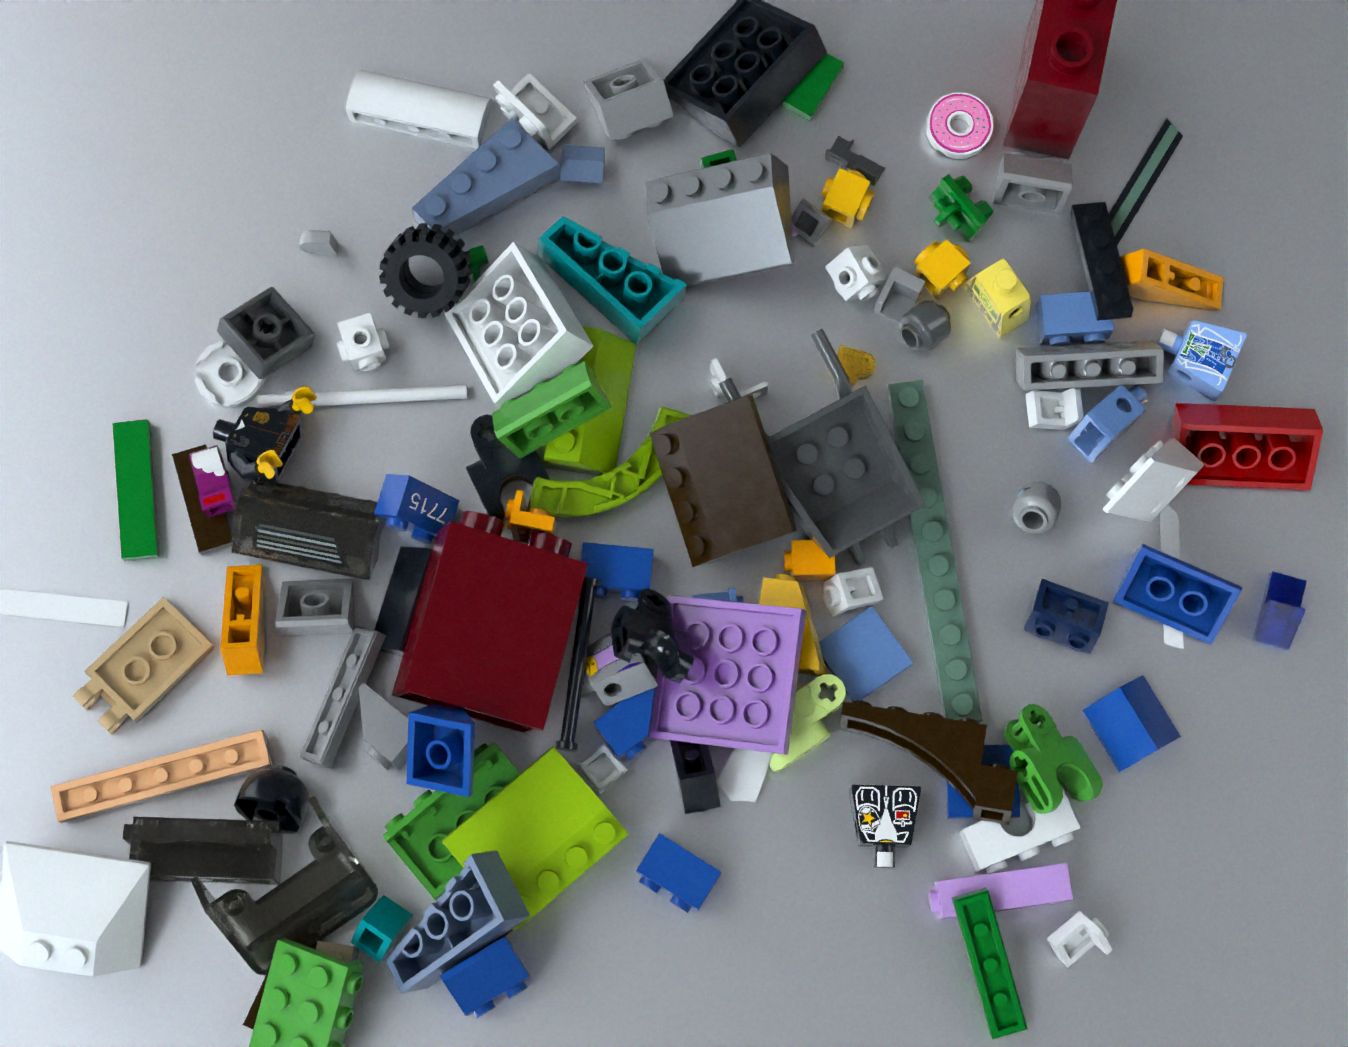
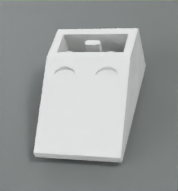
[1103,437,1204,522]

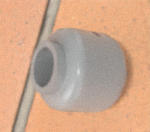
[1012,482,1061,534]

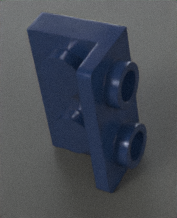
[1024,579,1109,654]

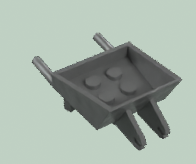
[719,328,926,566]

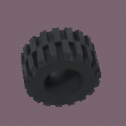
[379,223,473,318]

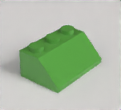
[492,361,612,459]

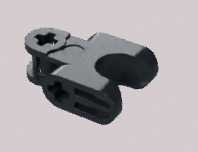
[465,414,550,522]
[611,589,694,684]

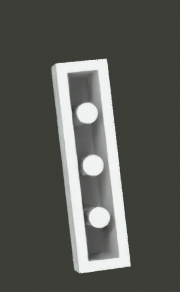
[345,69,493,149]

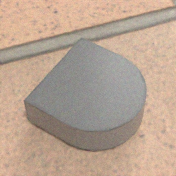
[299,230,338,255]

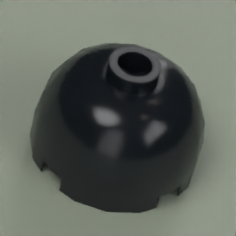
[234,766,310,834]

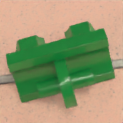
[929,174,993,242]

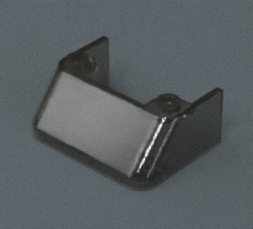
[191,796,378,975]

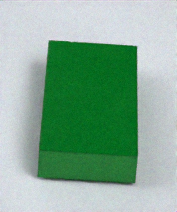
[781,53,844,121]

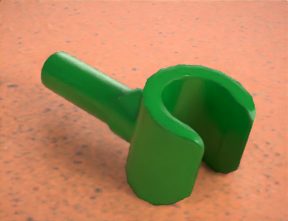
[468,245,489,284]

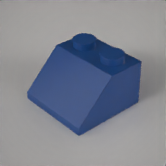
[406,704,475,797]
[440,936,531,1018]

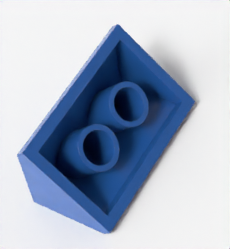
[1113,544,1242,645]

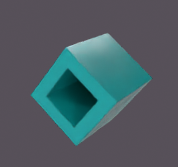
[350,894,413,963]

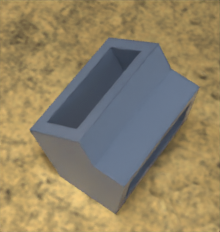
[560,145,605,183]

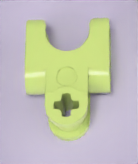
[769,674,846,772]

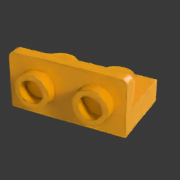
[505,490,557,543]

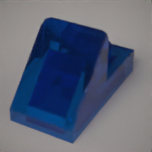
[1253,571,1307,650]

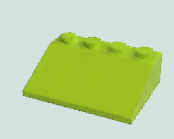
[442,746,628,931]

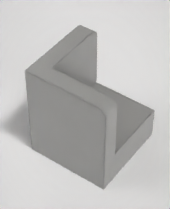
[874,266,925,325]

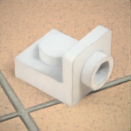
[822,567,884,617]

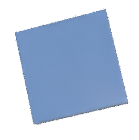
[819,606,913,701]

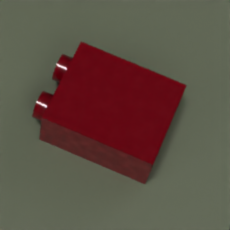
[1003,0,1117,159]
[392,511,588,735]

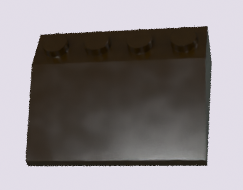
[649,395,797,567]

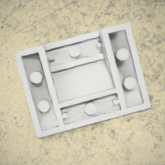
[0,841,151,977]

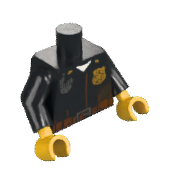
[213,386,317,486]

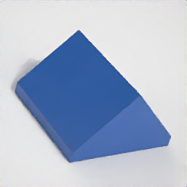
[1082,675,1181,772]

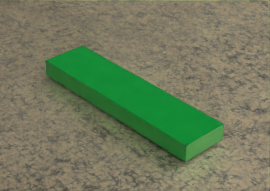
[112,419,159,561]
[951,887,1028,1039]

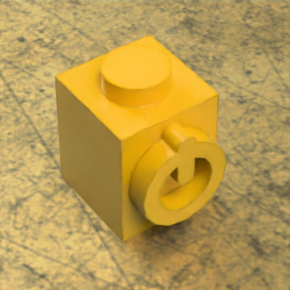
[821,168,875,228]
[914,239,971,300]

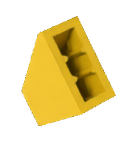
[759,574,826,676]

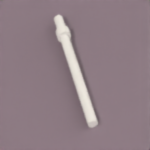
[257,384,468,408]

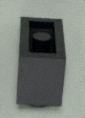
[670,740,721,814]

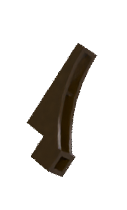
[840,700,1018,825]

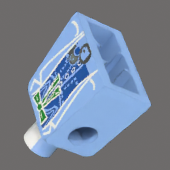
[1157,320,1247,401]

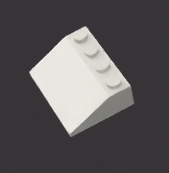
[444,242,593,406]

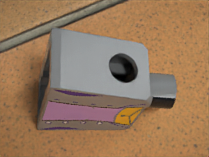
[568,631,659,706]

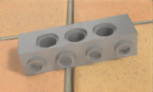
[1016,340,1164,390]

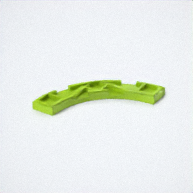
[526,406,692,518]

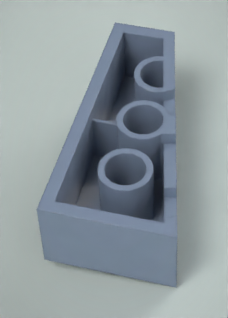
[412,118,560,238]
[386,851,530,994]

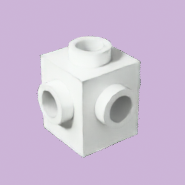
[825,244,888,301]
[337,312,389,371]

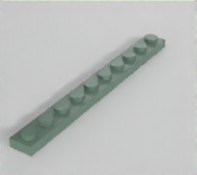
[887,380,983,723]

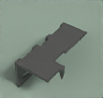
[825,136,885,186]

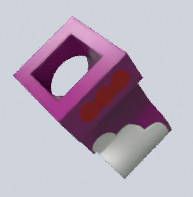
[189,445,239,518]

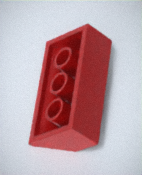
[1170,403,1323,490]

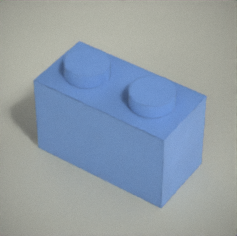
[1035,292,1114,346]

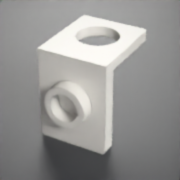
[710,358,768,403]

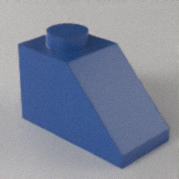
[593,688,655,761]

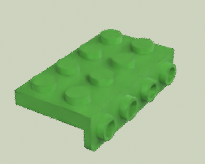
[382,742,520,900]
[249,938,364,1047]

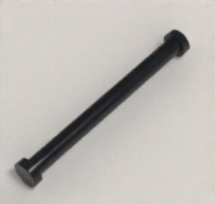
[555,577,601,752]

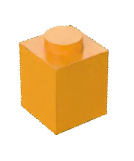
[784,540,836,582]

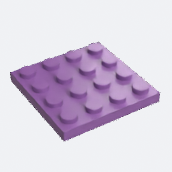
[649,595,806,755]

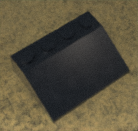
[663,0,827,147]

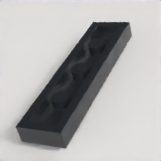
[1070,202,1133,321]

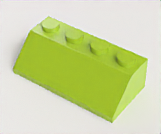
[544,326,636,476]

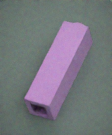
[928,863,1073,920]

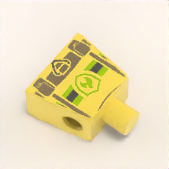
[963,258,1031,338]

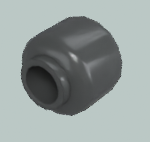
[899,301,951,352]

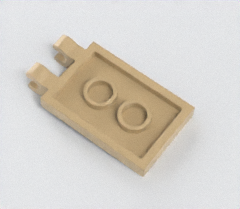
[73,597,214,735]

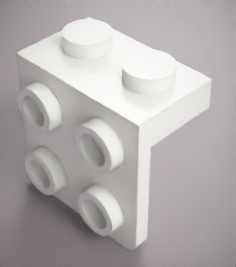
[493,73,578,150]

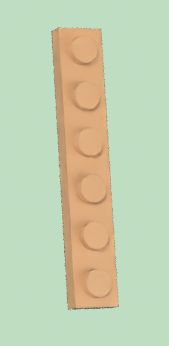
[50,730,272,823]

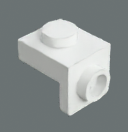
[1026,388,1084,430]
[1046,911,1113,968]

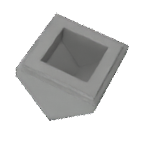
[791,198,832,245]

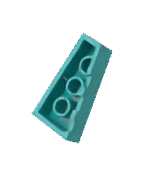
[537,216,687,345]

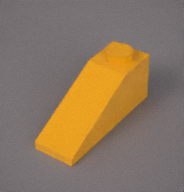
[1120,248,1224,311]
[220,564,265,676]

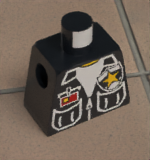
[849,785,921,868]

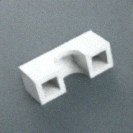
[959,788,1081,874]

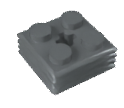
[217,287,315,379]

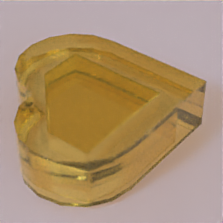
[832,345,875,388]

